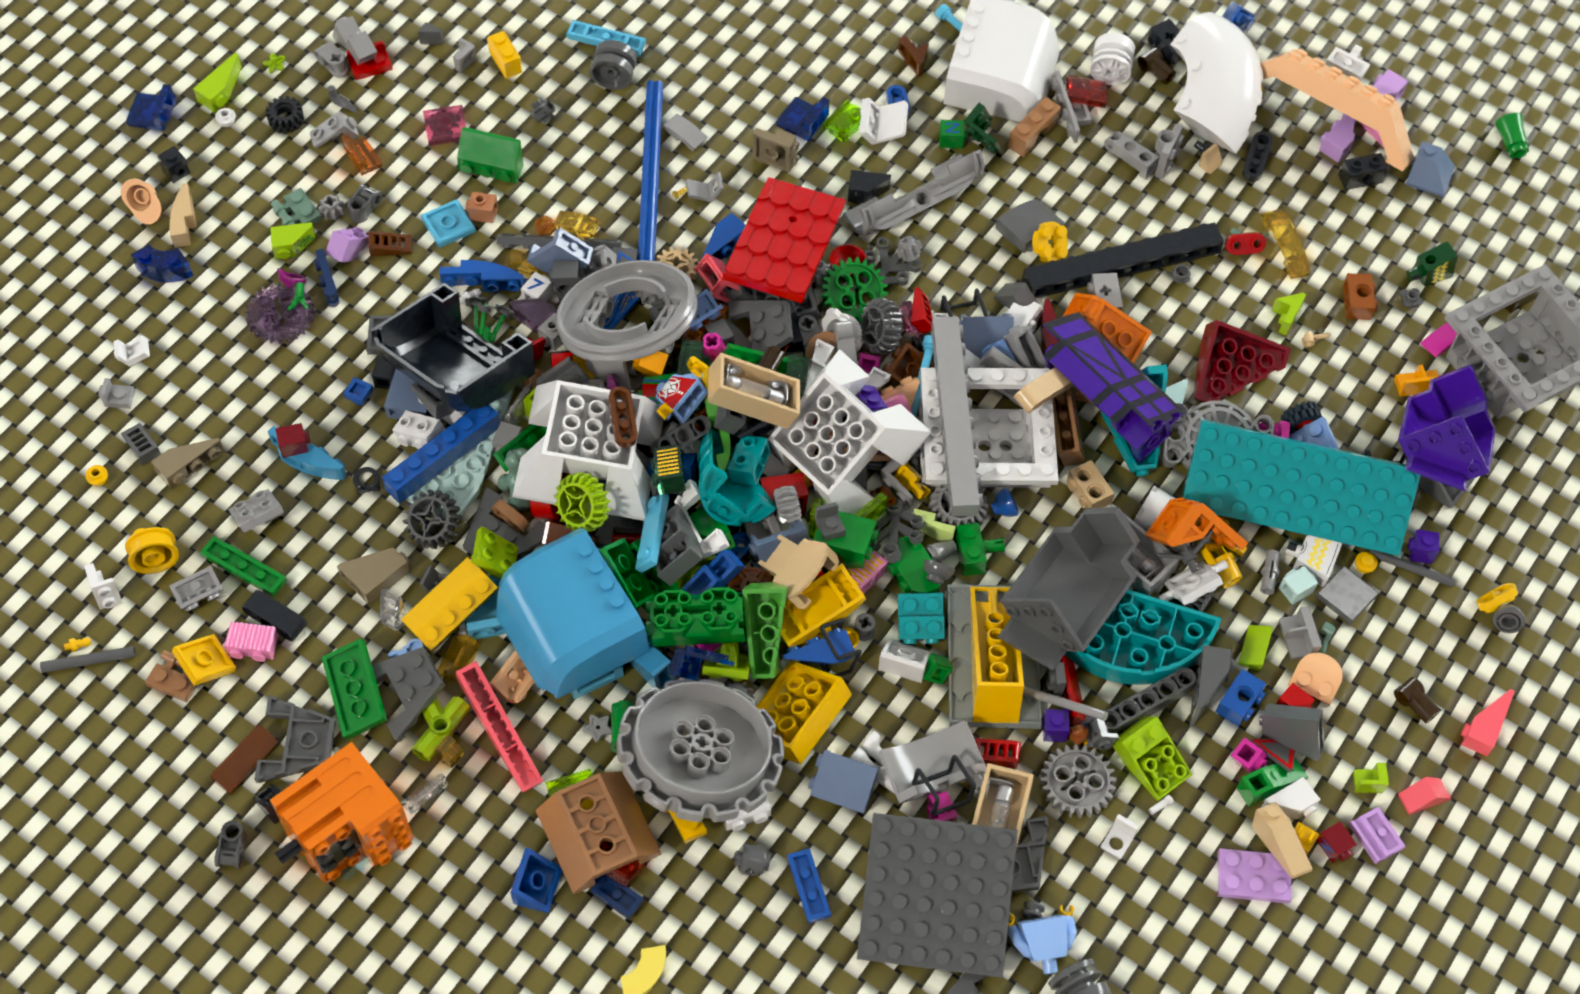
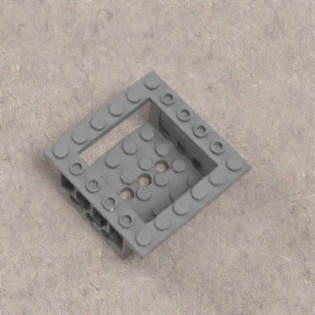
[1444,264,1580,419]

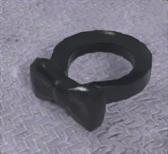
[353,467,380,495]

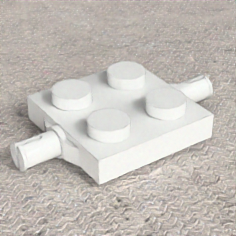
[1158,559,1229,606]

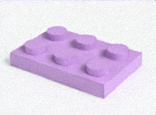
[1218,849,1291,904]

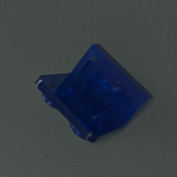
[126,84,176,131]
[670,645,735,681]

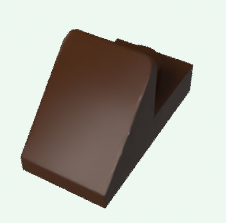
[898,35,929,77]

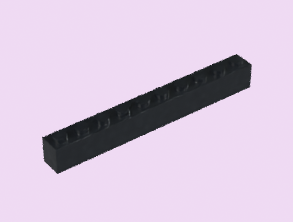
[1022,222,1224,299]

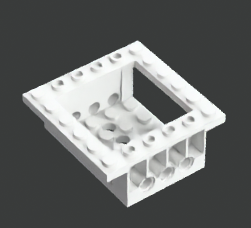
[918,368,1059,488]

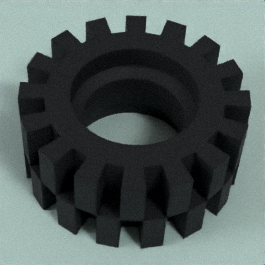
[266,96,304,134]

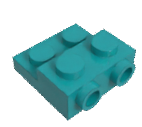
[897,593,945,644]

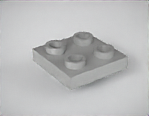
[1155,123,1184,179]
[228,489,284,533]

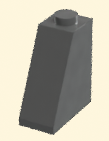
[1259,703,1324,761]

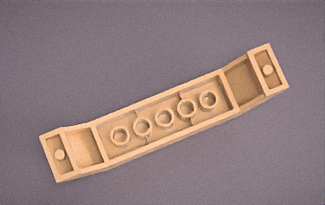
[1260,49,1414,171]

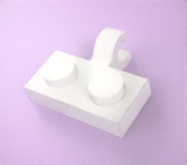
[1325,45,1370,80]

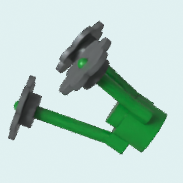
[465,296,517,343]

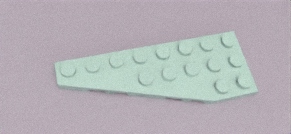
[406,388,515,522]

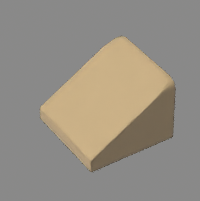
[1199,143,1222,174]

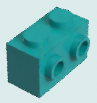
[727,435,771,486]

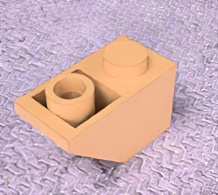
[880,376,920,409]

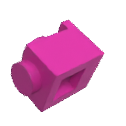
[926,791,958,822]

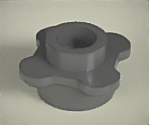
[1400,288,1423,308]

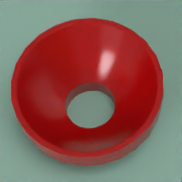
[829,244,867,278]

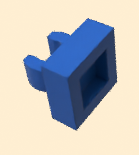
[343,377,374,406]

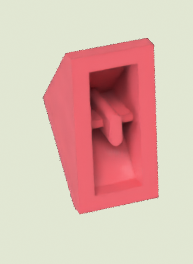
[1398,777,1451,815]

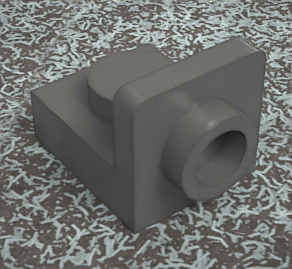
[815,502,846,541]
[1082,716,1119,750]

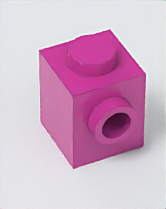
[1230,737,1268,773]

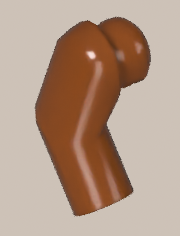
[1068,724,1089,745]

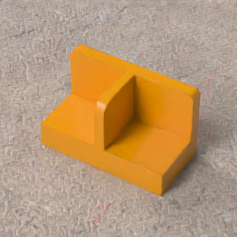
[1394,365,1441,397]

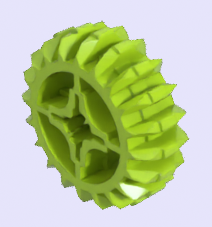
[553,472,611,532]

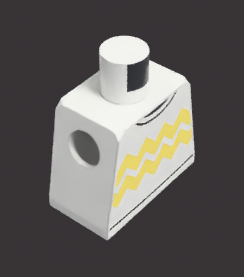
[1285,535,1342,587]

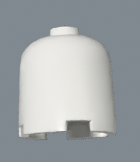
[1133,486,1175,531]

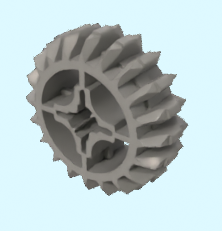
[929,484,988,531]

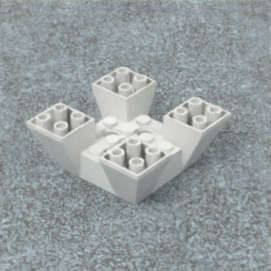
[766,349,933,517]
[512,380,663,521]

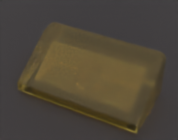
[438,635,480,682]

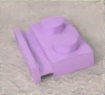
[1348,807,1406,864]

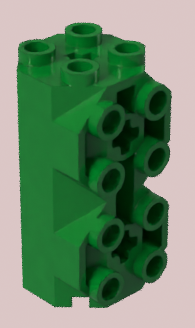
[646,587,747,647]

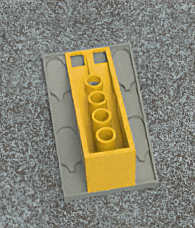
[947,584,1042,729]

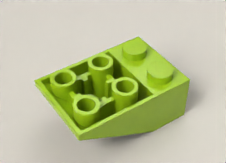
[1112,716,1193,801]

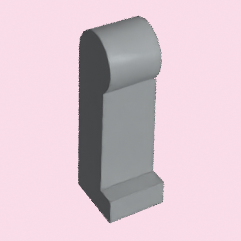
[1104,131,1159,180]
[834,320,858,365]

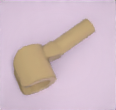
[1302,331,1330,348]

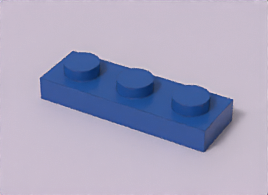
[787,848,831,924]

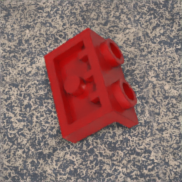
[346,40,393,81]

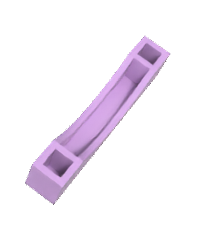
[1319,69,1408,163]

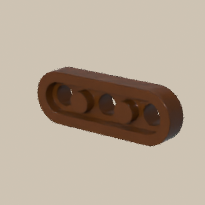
[608,387,638,448]

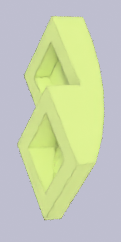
[914,509,956,542]

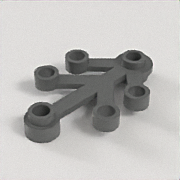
[863,235,921,286]
[871,500,924,563]

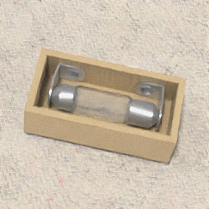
[708,353,800,429]
[972,763,1034,850]

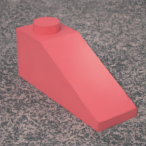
[1460,689,1515,756]

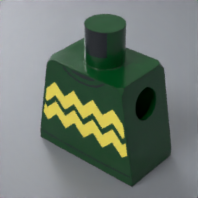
[1406,241,1458,286]

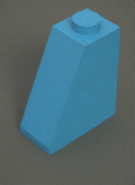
[629,642,675,689]

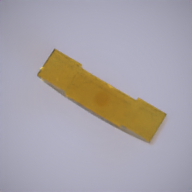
[1261,209,1310,279]

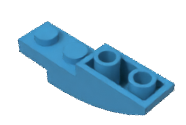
[268,426,347,480]

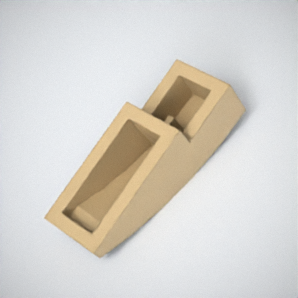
[169,183,197,248]

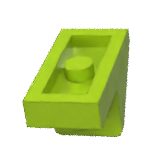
[1272,293,1306,336]

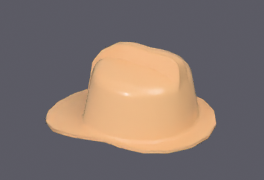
[121,178,162,224]

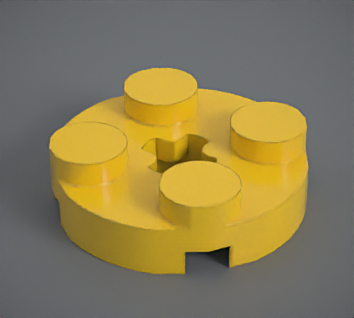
[1032,221,1068,263]

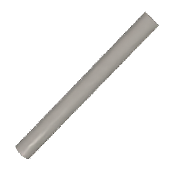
[1023,686,1108,721]

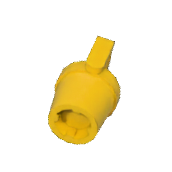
[1200,543,1243,589]

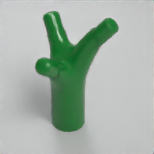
[287,282,309,311]

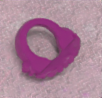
[277,268,307,288]

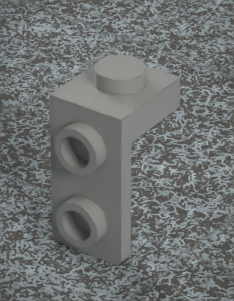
[310,111,359,148]
[881,459,913,508]

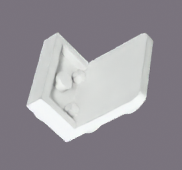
[859,98,908,145]

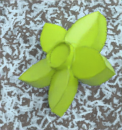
[262,53,286,74]

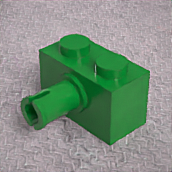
[955,523,1005,576]

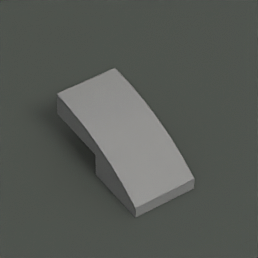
[663,113,707,152]

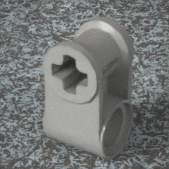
[314,41,348,78]

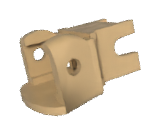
[758,534,839,609]

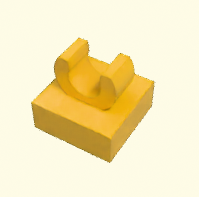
[1294,822,1319,855]

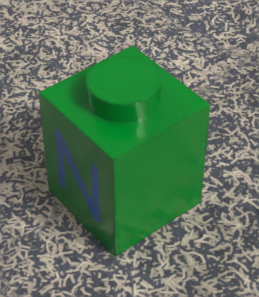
[939,120,968,149]

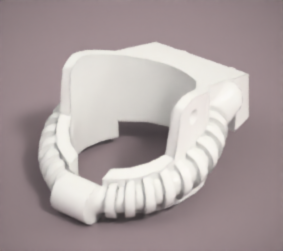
[818,308,863,351]

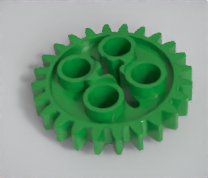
[820,257,888,325]

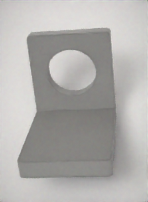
[685,172,723,202]

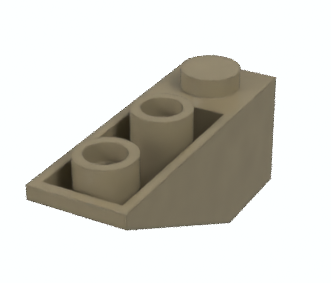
[151,438,224,489]

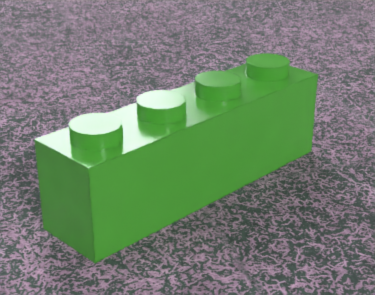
[742,582,787,679]

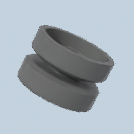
[589,40,637,90]

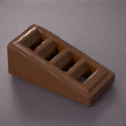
[368,231,412,257]

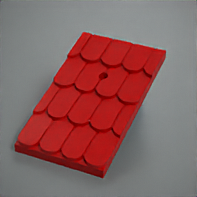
[722,177,846,303]

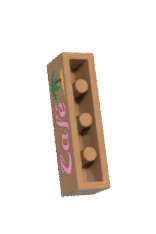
[1052,386,1086,466]

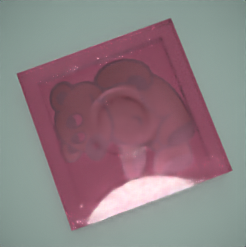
[423,105,466,146]

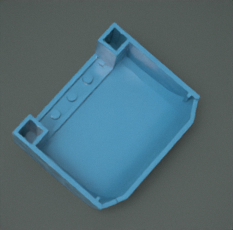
[496,527,650,699]

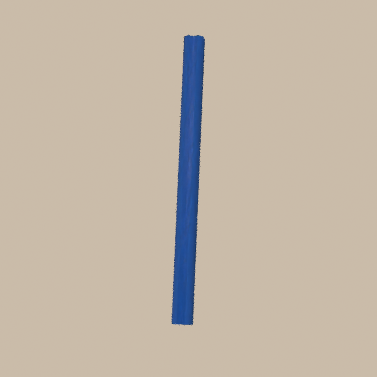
[638,80,663,261]

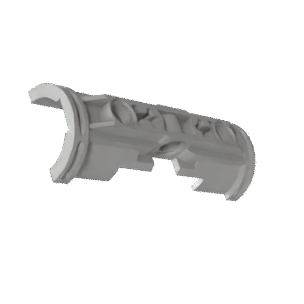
[843,149,985,235]

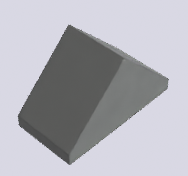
[994,282,1039,309]

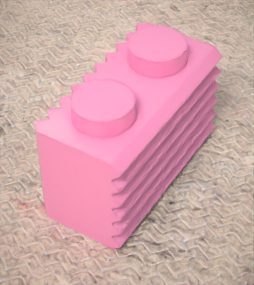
[224,621,279,662]

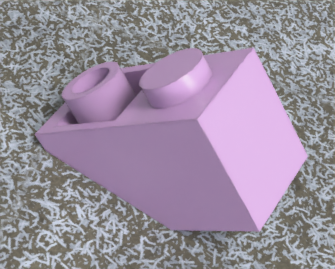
[325,227,368,263]

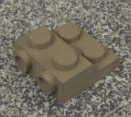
[753,128,800,172]

